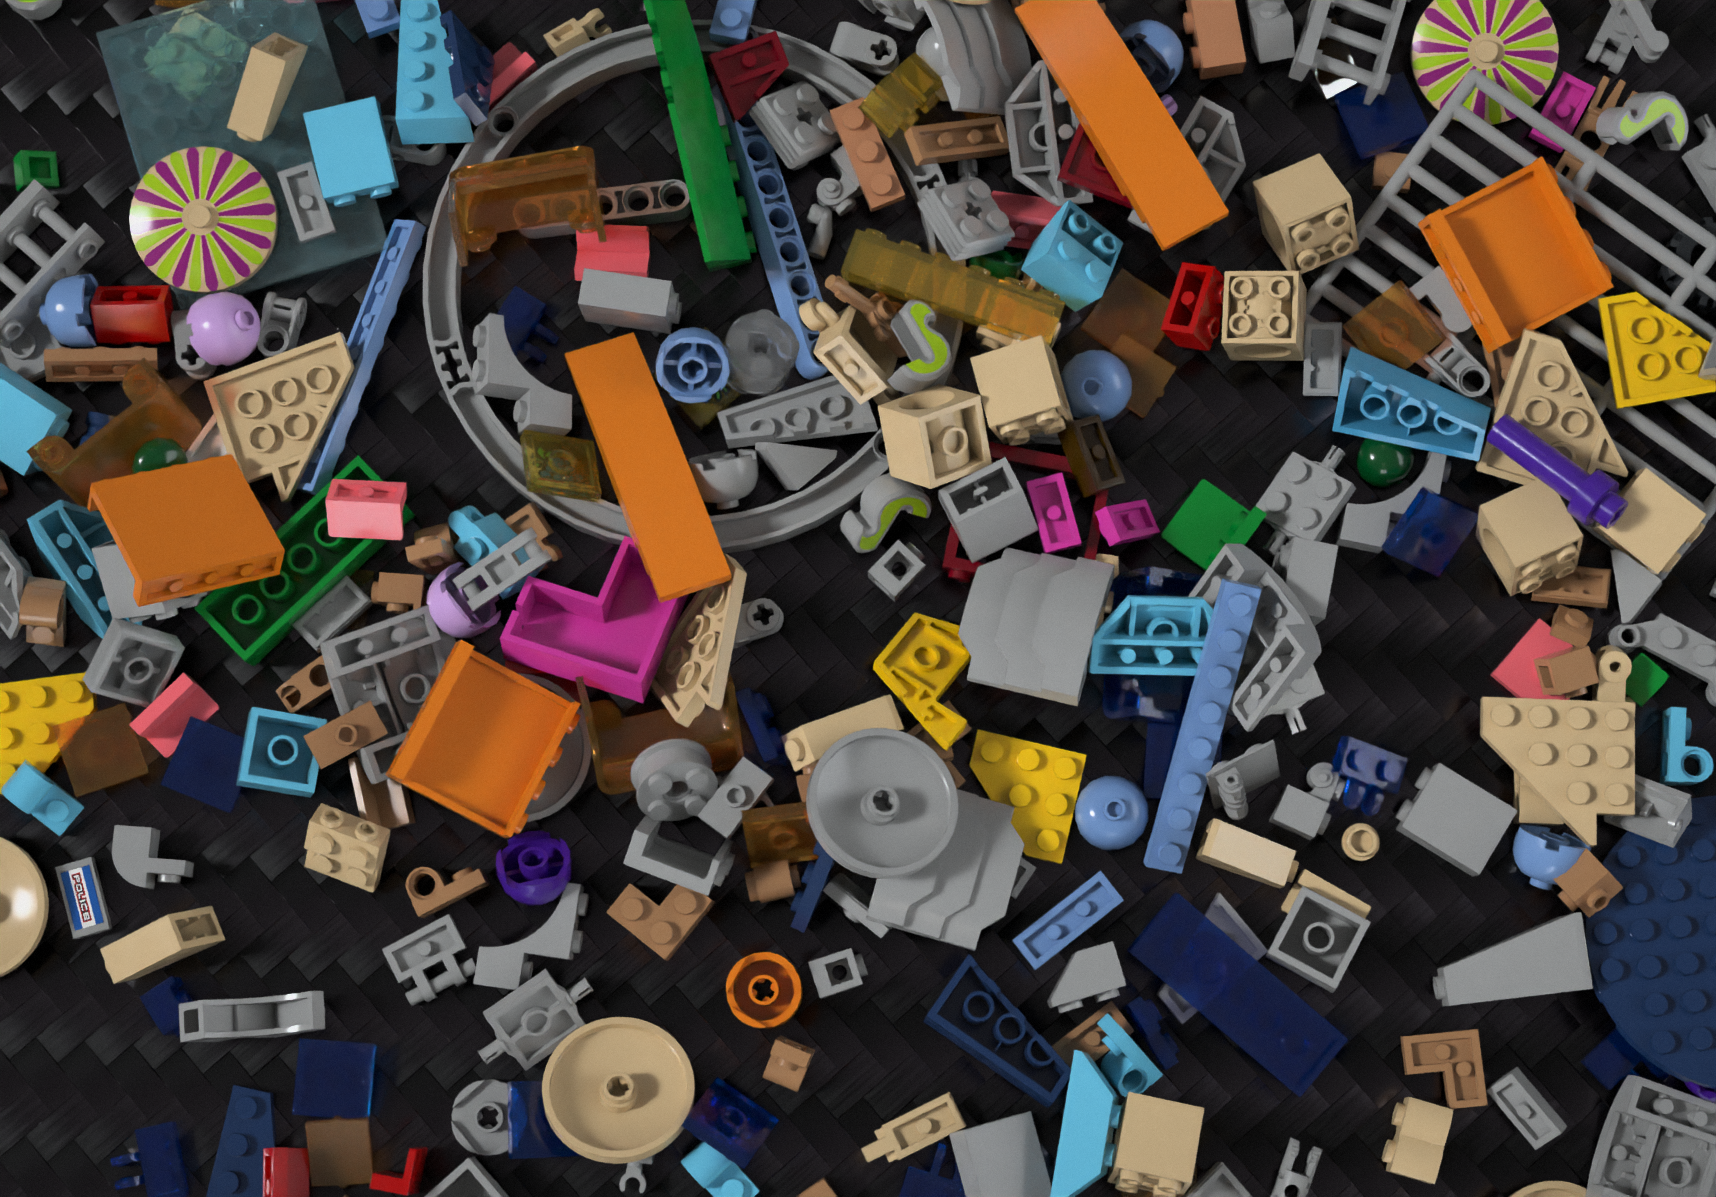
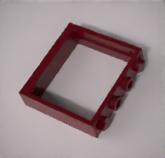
[942,441,1109,583]

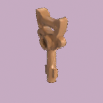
[825,275,908,358]

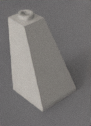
[1433,912,1593,1006]

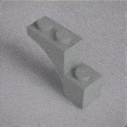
[1245,0,1295,64]
[472,313,572,441]
[1335,451,1451,553]
[473,883,589,990]
[179,991,325,1042]

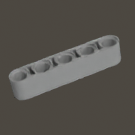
[513,179,692,239]

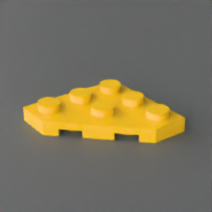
[1597,292,1716,409]
[0,672,98,796]
[969,730,1087,864]

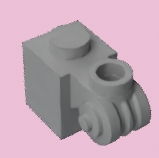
[817,145,863,216]
[1269,762,1346,840]

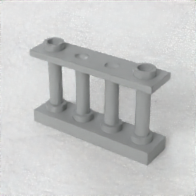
[1288,0,1411,105]
[0,179,105,348]

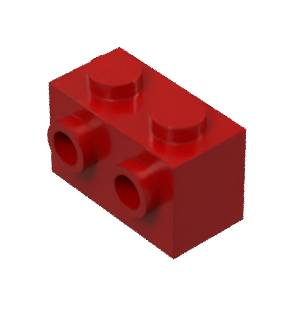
[1161,262,1224,351]
[90,285,174,345]

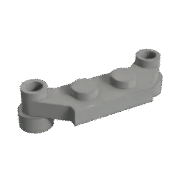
[1606,613,1716,707]

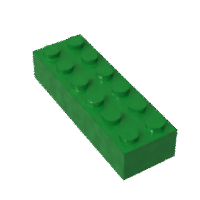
[194,456,415,667]

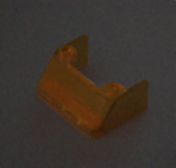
[448,146,607,267]
[575,670,744,794]

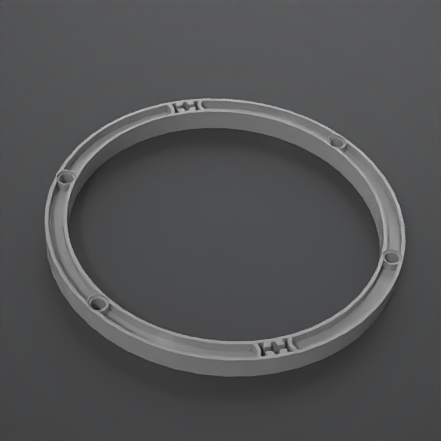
[423,20,966,554]

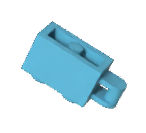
[448,505,545,599]

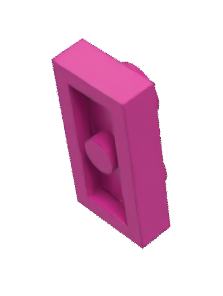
[1528,71,1596,153]
[1026,472,1082,554]
[1095,499,1160,546]

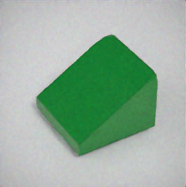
[14,150,59,192]
[1625,653,1670,707]

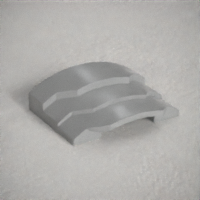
[914,0,1032,115]
[1188,543,1322,732]
[958,547,1115,706]
[320,605,456,784]
[866,789,1024,951]
[1586,1075,1716,1197]

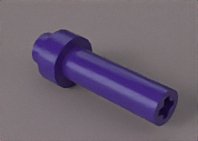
[1487,414,1628,529]

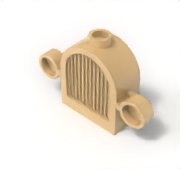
[799,298,900,406]

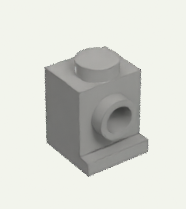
[868,540,925,602]
[808,948,868,999]

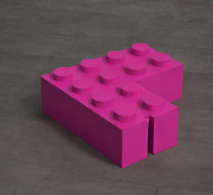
[500,536,689,703]

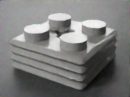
[749,80,841,169]
[917,178,1015,261]
[83,618,185,708]

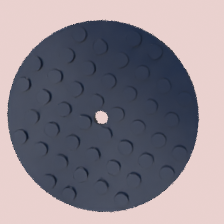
[1583,796,1716,1091]

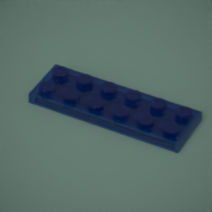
[1127,892,1348,1097]

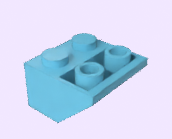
[1021,200,1123,312]

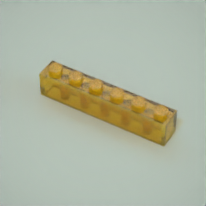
[841,228,1066,347]

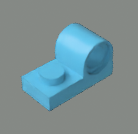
[1660,707,1714,786]
[1,760,84,836]
[1097,1013,1163,1097]
[681,1134,760,1197]

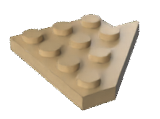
[1475,328,1628,496]
[203,332,355,503]
[651,553,747,728]
[1480,697,1635,847]

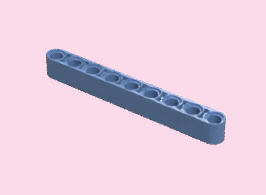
[711,82,829,380]

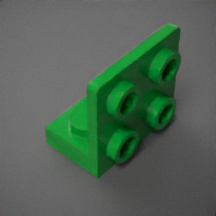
[1161,479,1267,570]

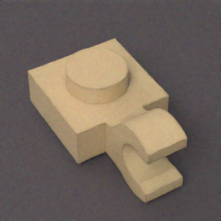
[543,8,612,57]

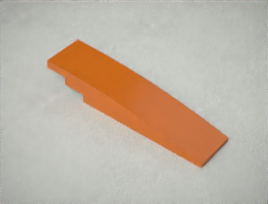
[1014,0,1229,251]
[565,332,731,603]

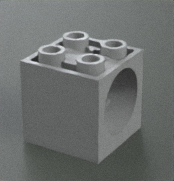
[92,540,213,623]

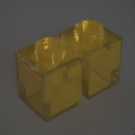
[858,52,944,139]

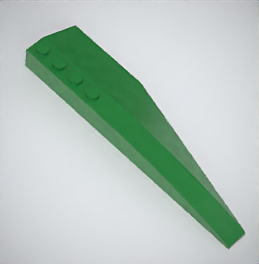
[643,0,757,272]

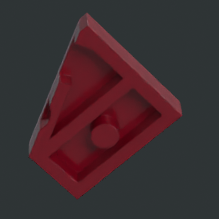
[707,31,789,123]

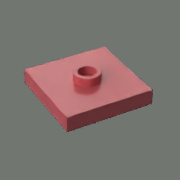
[1491,618,1574,700]

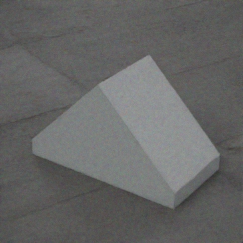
[755,442,837,490]
[1611,549,1662,626]

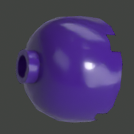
[496,831,572,905]

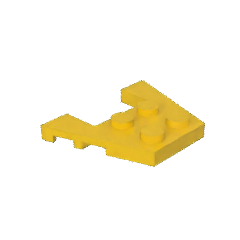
[873,613,971,751]

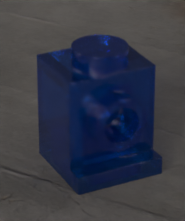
[140,976,193,1038]

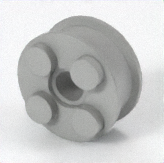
[630,739,718,821]

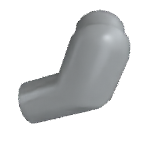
[807,204,833,260]

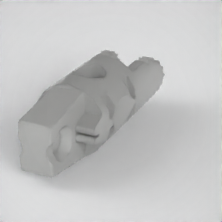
[1270,1138,1323,1197]

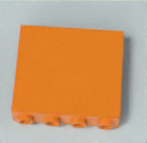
[1418,156,1614,354]
[87,454,285,607]
[385,640,581,838]

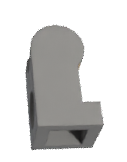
[1408,266,1472,334]

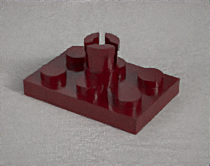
[1057,123,1135,210]

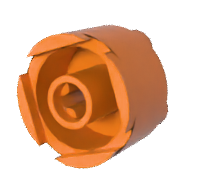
[726,952,803,1029]

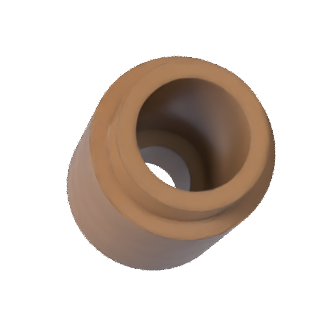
[745,859,802,903]

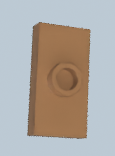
[1531,566,1611,609]
[303,700,388,769]

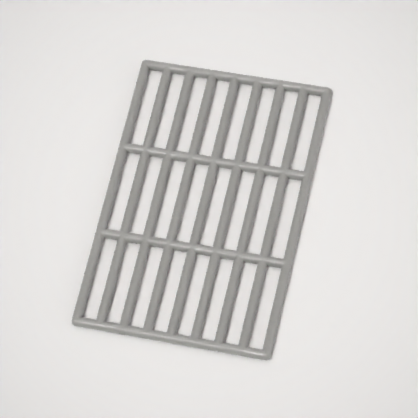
[1305,69,1716,580]

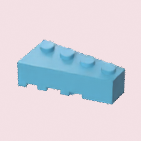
[395,0,475,145]

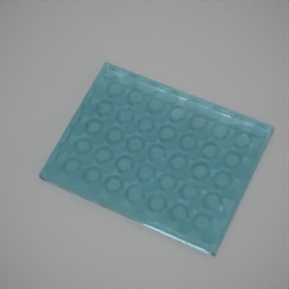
[96,0,391,310]

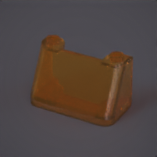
[26,358,202,512]

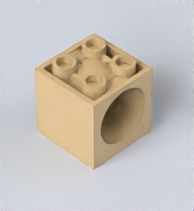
[1253,153,1359,274]
[1221,271,1307,361]
[970,335,1074,446]
[878,384,992,489]
[1591,468,1707,574]
[1475,479,1584,596]
[1107,1092,1204,1197]

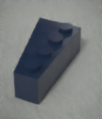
[923,954,1071,1108]

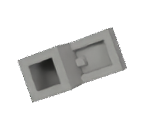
[112,825,194,890]

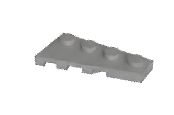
[717,375,878,448]

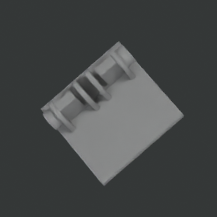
[1205,740,1280,820]

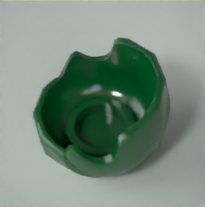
[969,249,1025,289]
[131,437,188,474]
[1356,438,1415,489]

